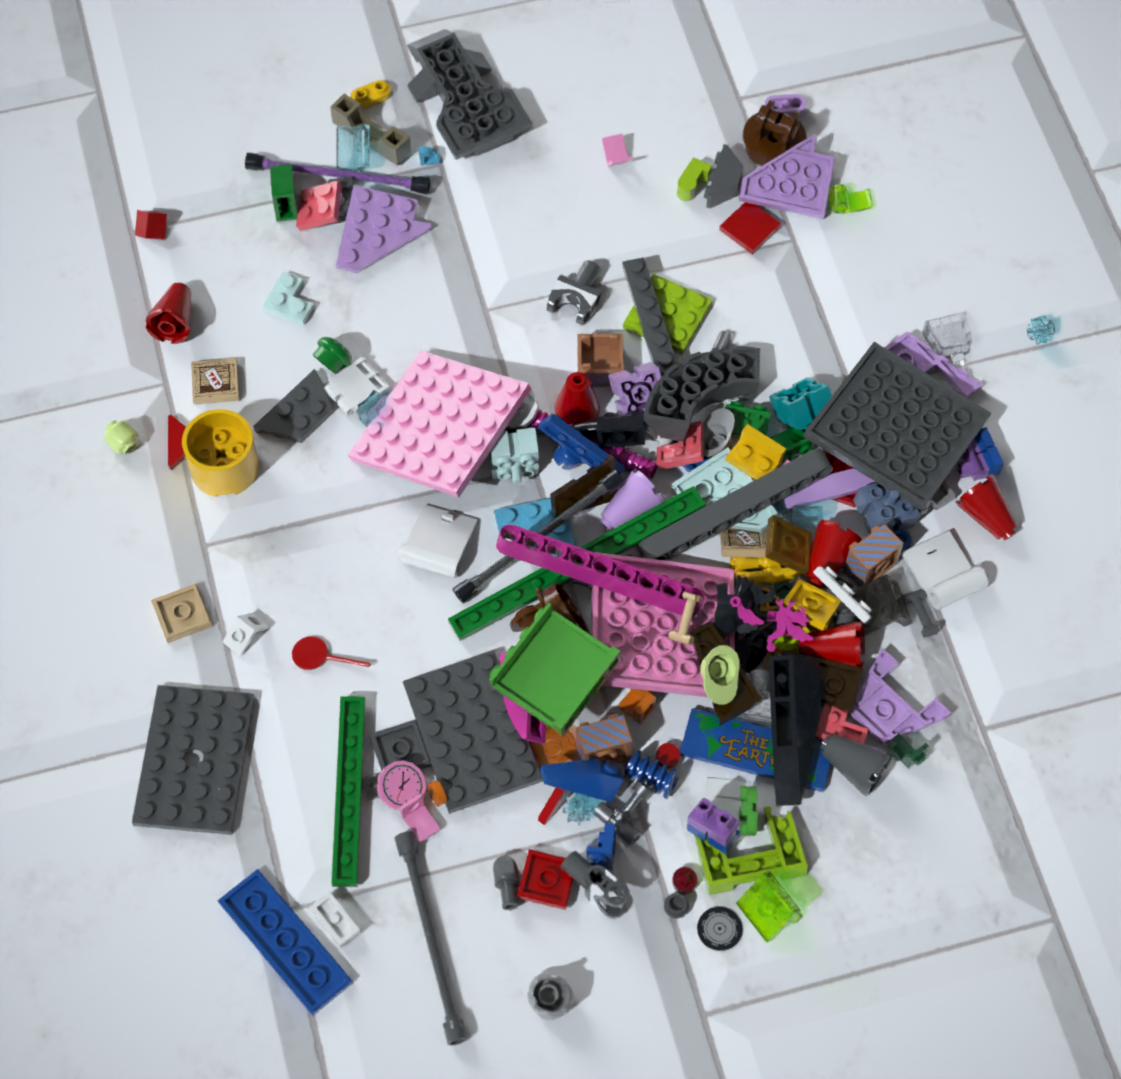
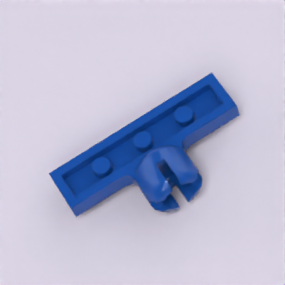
[538,413,625,474]

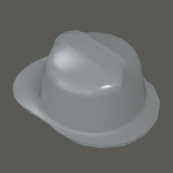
[703,408,735,458]

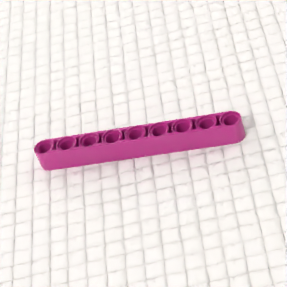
[496,524,705,617]

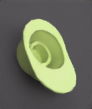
[700,645,739,705]

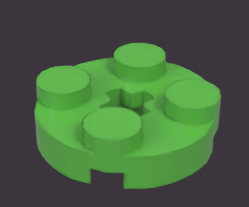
[739,786,758,836]

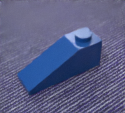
[540,759,624,803]

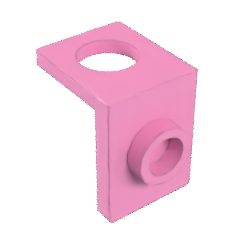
[601,134,632,167]
[400,794,440,843]

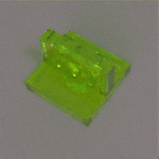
[736,870,803,943]

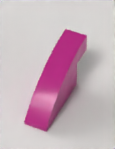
[500,652,546,744]

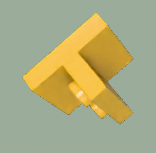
[725,424,786,480]
[783,579,842,633]

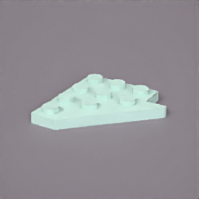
[670,447,781,533]

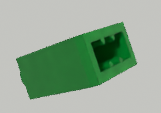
[270,164,298,222]

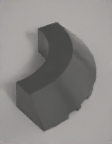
[643,346,760,442]

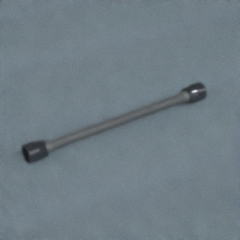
[452,469,625,604]

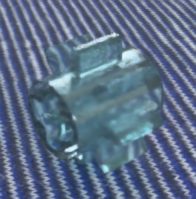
[1027,315,1055,344]
[563,793,594,826]

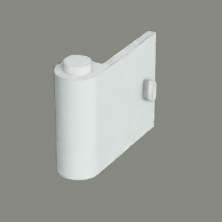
[398,505,478,578]
[901,531,990,610]

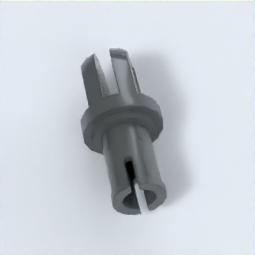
[493,856,520,910]

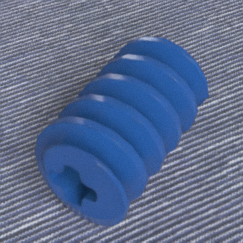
[623,750,679,799]

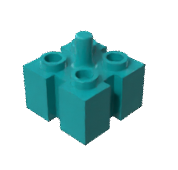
[769,377,832,430]

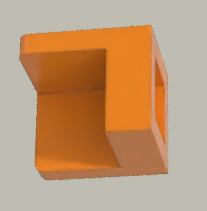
[618,689,656,724]

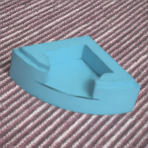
[418,146,442,166]

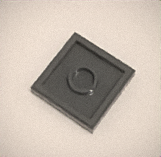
[370,720,432,771]

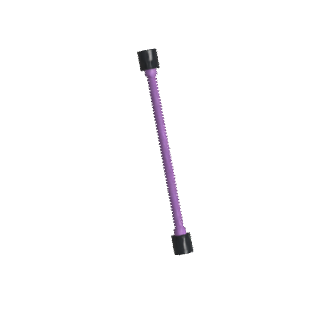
[245,152,431,195]

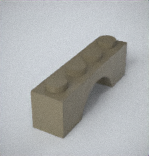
[330,93,411,166]

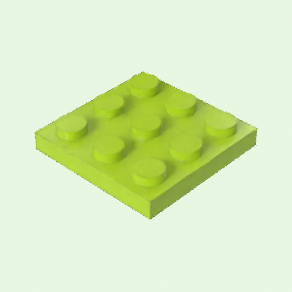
[623,274,712,354]

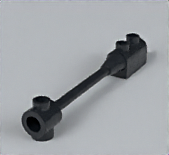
[504,411,646,448]

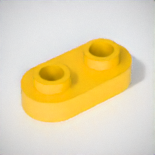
[350,80,391,110]

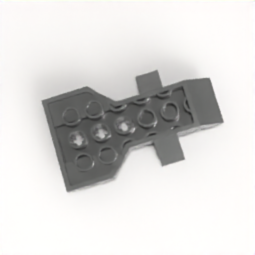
[407,29,532,160]

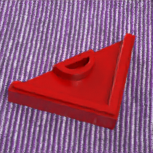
[168,414,186,470]
[538,787,573,825]

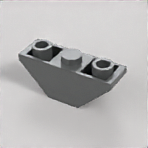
[704,144,744,209]

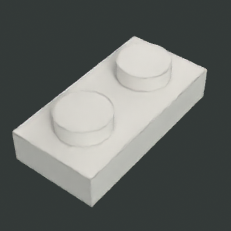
[309,892,361,948]

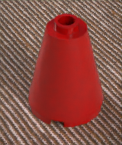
[145,282,191,344]
[554,372,600,425]
[955,474,1017,541]
[806,520,862,588]
[799,622,865,668]

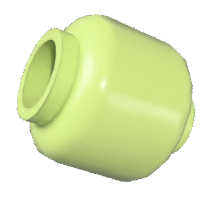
[104,420,139,455]

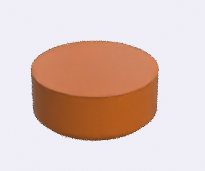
[428,780,447,807]

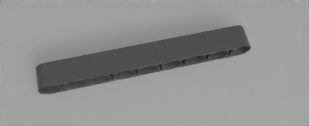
[637,448,833,561]

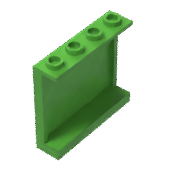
[489,603,622,736]

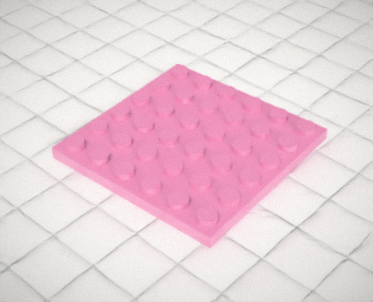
[348,350,531,497]
[591,552,735,697]

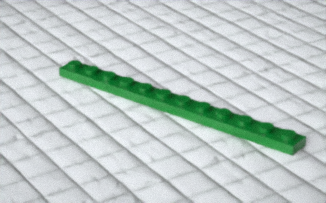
[448,486,706,641]

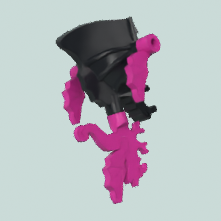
[714,575,814,652]

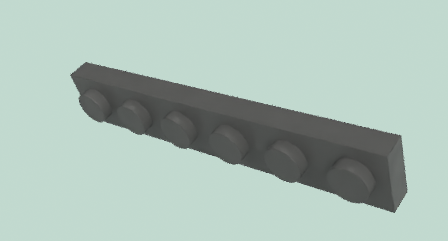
[622,257,677,376]

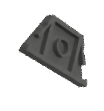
[253,369,333,443]

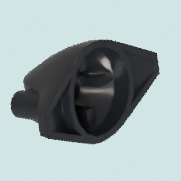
[735,621,777,676]

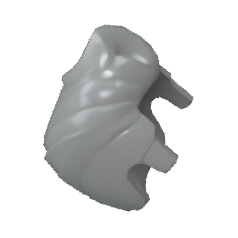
[527,975,574,1020]

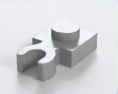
[919,481,956,515]

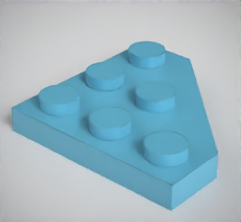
[494,498,575,557]

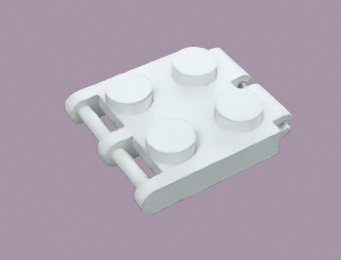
[325,356,392,415]

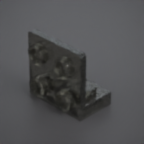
[851,574,913,635]

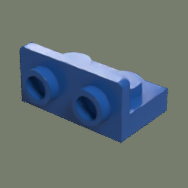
[586,823,616,870]

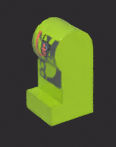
[677,157,712,201]

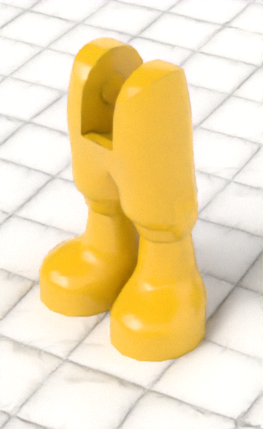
[730,557,801,588]

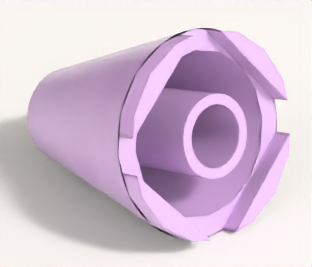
[601,469,665,531]

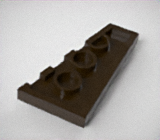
[690,621,763,726]
[763,648,864,715]

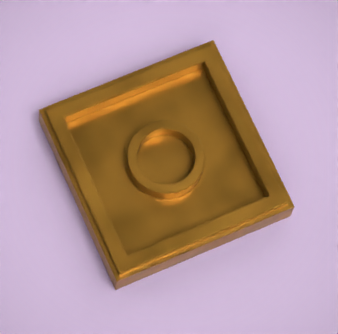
[765,515,812,575]

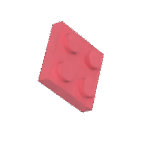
[296,181,342,231]

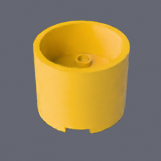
[182,409,259,497]

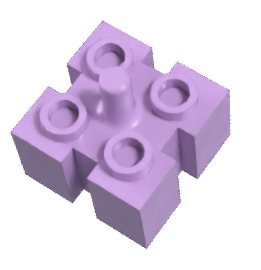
[608,362,661,416]

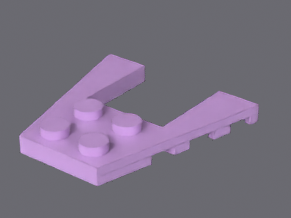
[884,331,983,398]

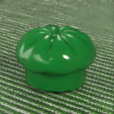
[312,336,352,374]

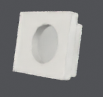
[223,613,269,656]

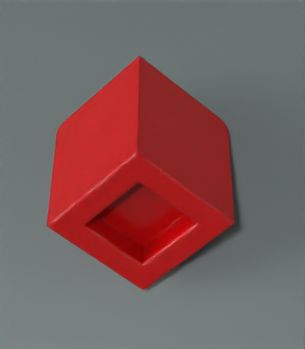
[135,209,167,240]

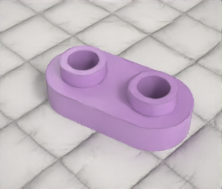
[764,94,807,116]

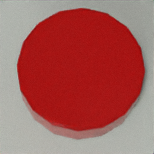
[655,743,680,769]

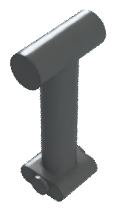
[901,589,939,638]

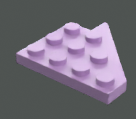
[738,135,835,219]
[335,185,432,273]

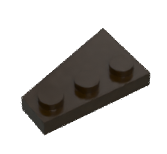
[550,455,618,518]

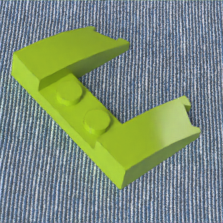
[694,806,808,895]

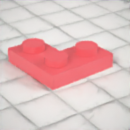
[656,421,704,470]
[815,702,868,744]

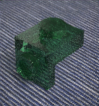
[888,733,929,769]

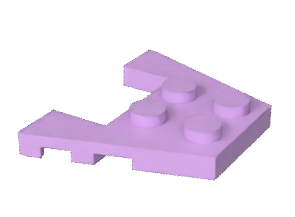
[851,648,951,746]

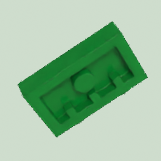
[725,401,771,435]
[770,427,815,465]

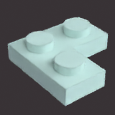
[263,271,313,325]

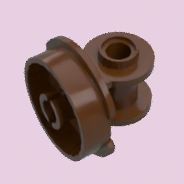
[743,99,807,166]
[509,582,589,634]

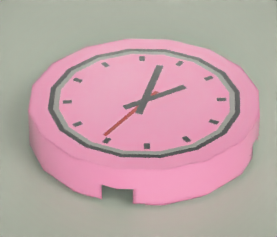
[377,760,426,810]

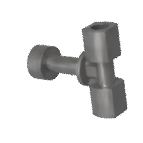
[592,780,654,845]

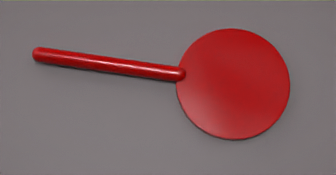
[292,636,371,670]

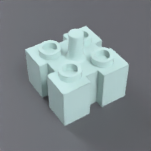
[490,428,539,484]

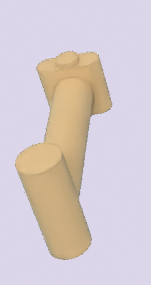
[669,592,703,645]

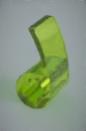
[828,184,872,214]

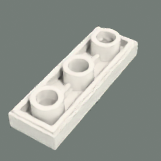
[813,566,872,624]

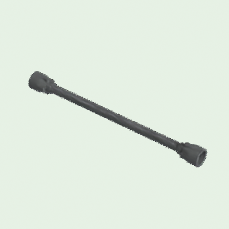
[394,832,468,1046]

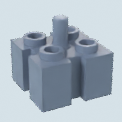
[853,483,921,535]

